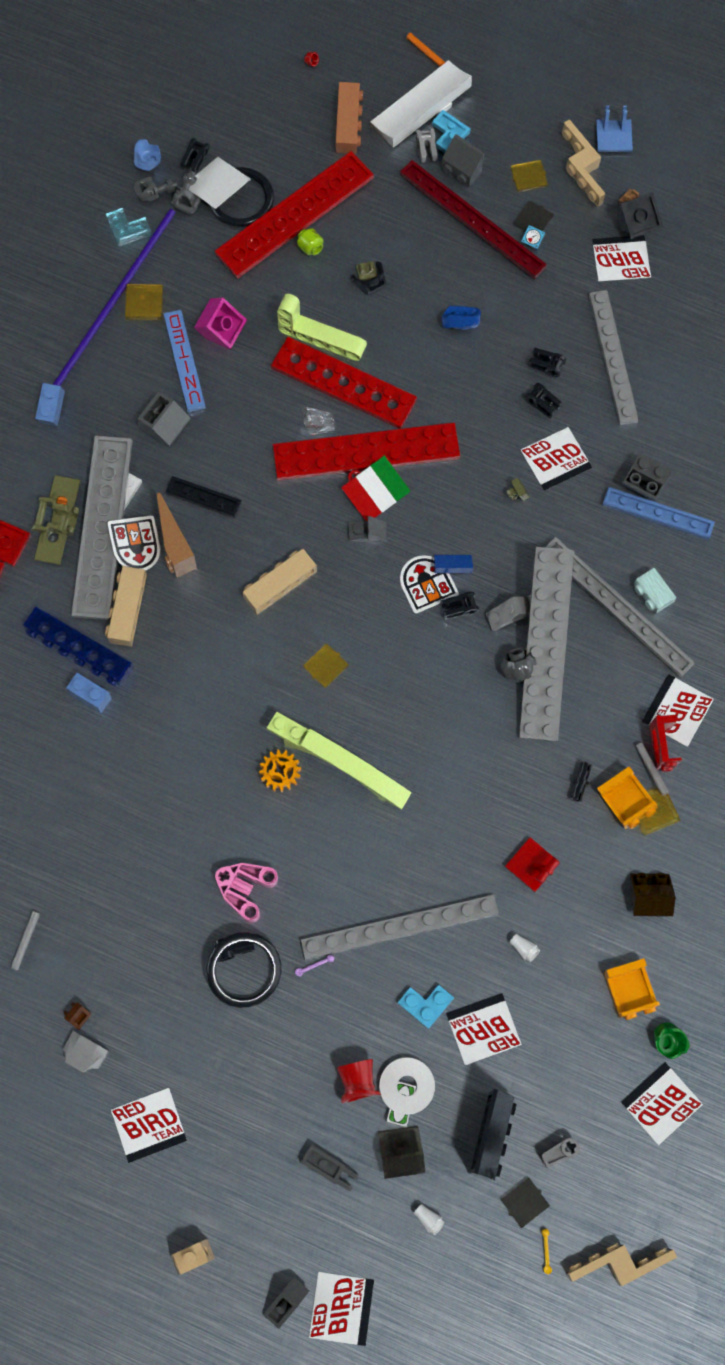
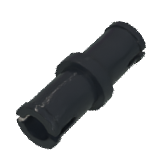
[569,762,593,802]

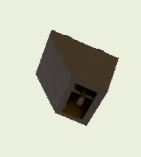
[630,873,676,916]

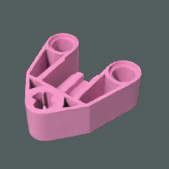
[215,863,278,923]

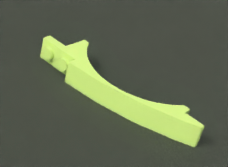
[267,712,411,810]

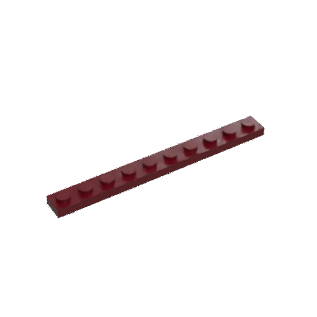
[400,160,547,279]

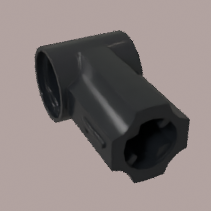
[213,938,255,962]

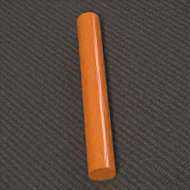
[406,33,446,67]

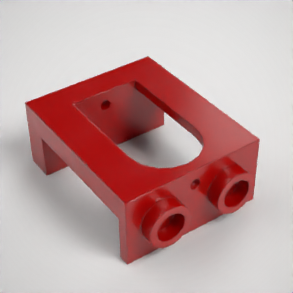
[649,715,682,772]

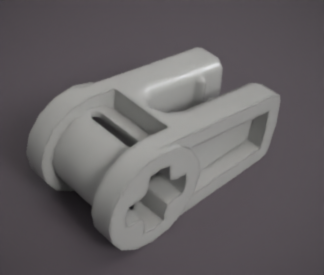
[416,128,437,163]
[540,1138,580,1167]

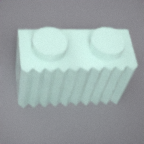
[634,568,677,614]

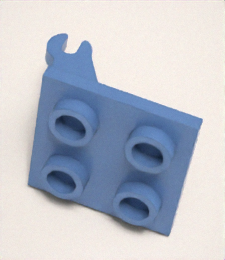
[596,105,633,152]

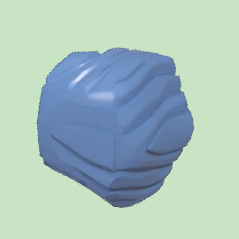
[134,139,161,171]

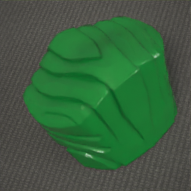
[654,1022,690,1059]

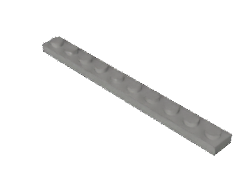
[545,537,695,678]
[301,895,499,960]

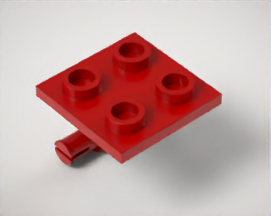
[505,837,560,892]

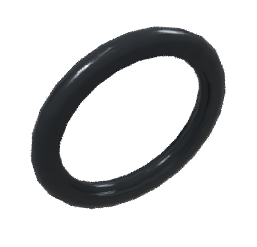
[209,167,274,227]
[206,932,282,1008]

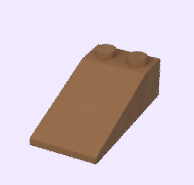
[157,493,197,578]

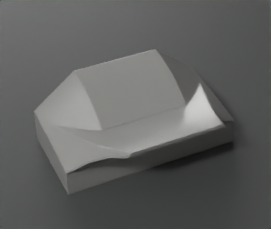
[63,1031,109,1073]

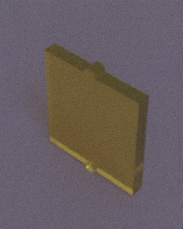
[511,160,548,192]
[303,644,349,688]

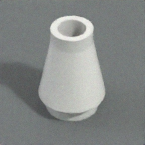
[510,934,540,962]
[414,1204,445,1235]

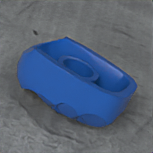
[441,306,481,330]

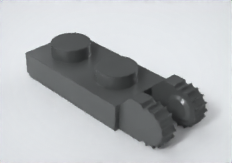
[300,1144,359,1191]

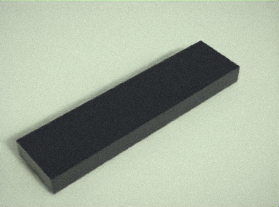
[166,476,242,518]

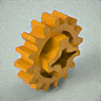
[259,749,301,793]

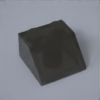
[378,1126,425,1179]

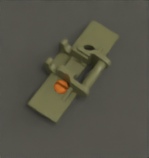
[31,475,81,565]

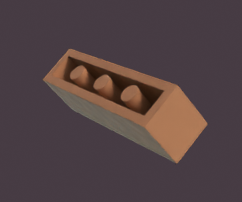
[336,82,363,154]

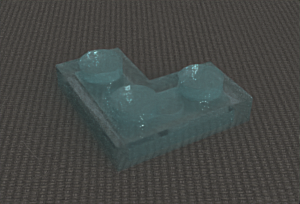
[106,208,152,247]

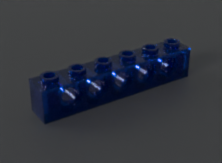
[23,606,134,687]

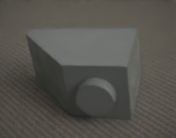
[263,1277,309,1329]

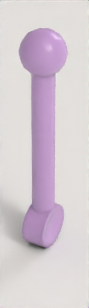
[295,955,334,977]

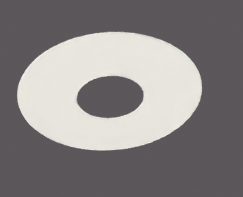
[379,1058,435,1115]

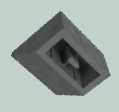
[137,391,191,447]
[622,453,673,501]

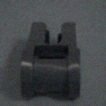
[181,138,210,174]
[528,348,567,377]
[525,383,563,419]
[440,591,479,620]

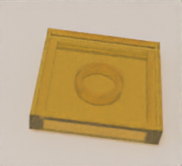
[125,284,163,320]
[639,788,681,836]

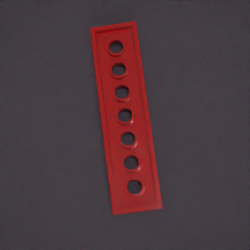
[271,337,417,429]

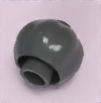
[501,647,536,684]

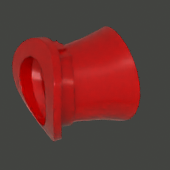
[336,1059,381,1104]

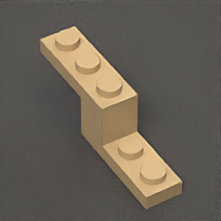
[562,119,606,207]
[566,1243,677,1286]

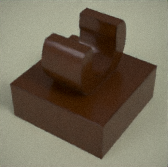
[64,1002,92,1030]

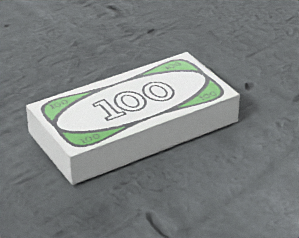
[387,1082,416,1127]

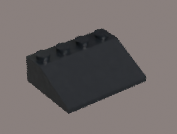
[469,1089,517,1181]

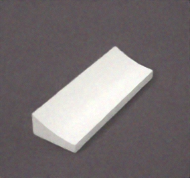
[370,60,472,148]

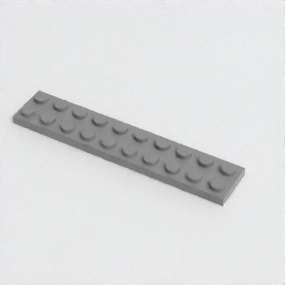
[71,436,133,620]
[519,547,574,741]

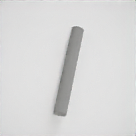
[636,743,669,796]
[11,911,40,971]

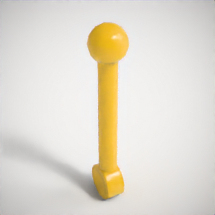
[541,1229,552,1274]

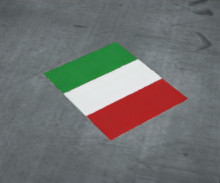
[341,455,411,521]

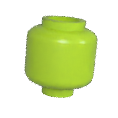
[297,228,324,256]

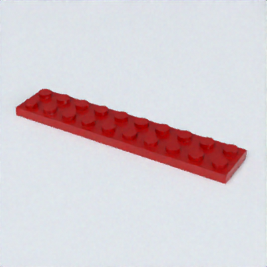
[215,151,374,279]
[273,423,460,481]

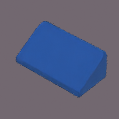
[434,555,473,573]

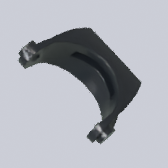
[350,261,387,295]

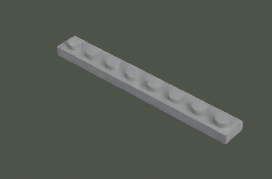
[589,290,639,425]

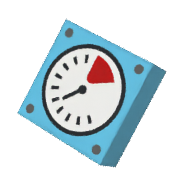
[521,225,545,250]

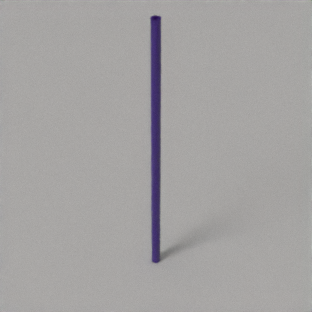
[52,209,176,386]

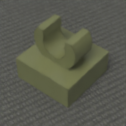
[356,261,377,281]
[506,478,530,501]

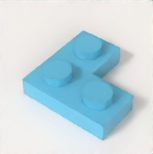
[432,110,470,153]
[398,985,454,1029]

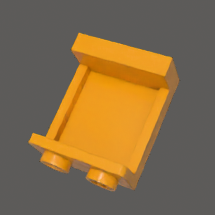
[597,766,658,830]
[604,958,660,1020]

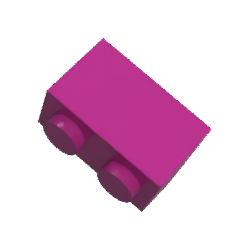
[194,297,247,349]

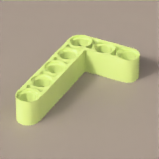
[277,294,367,361]

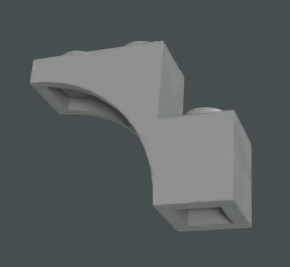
[486,594,531,631]

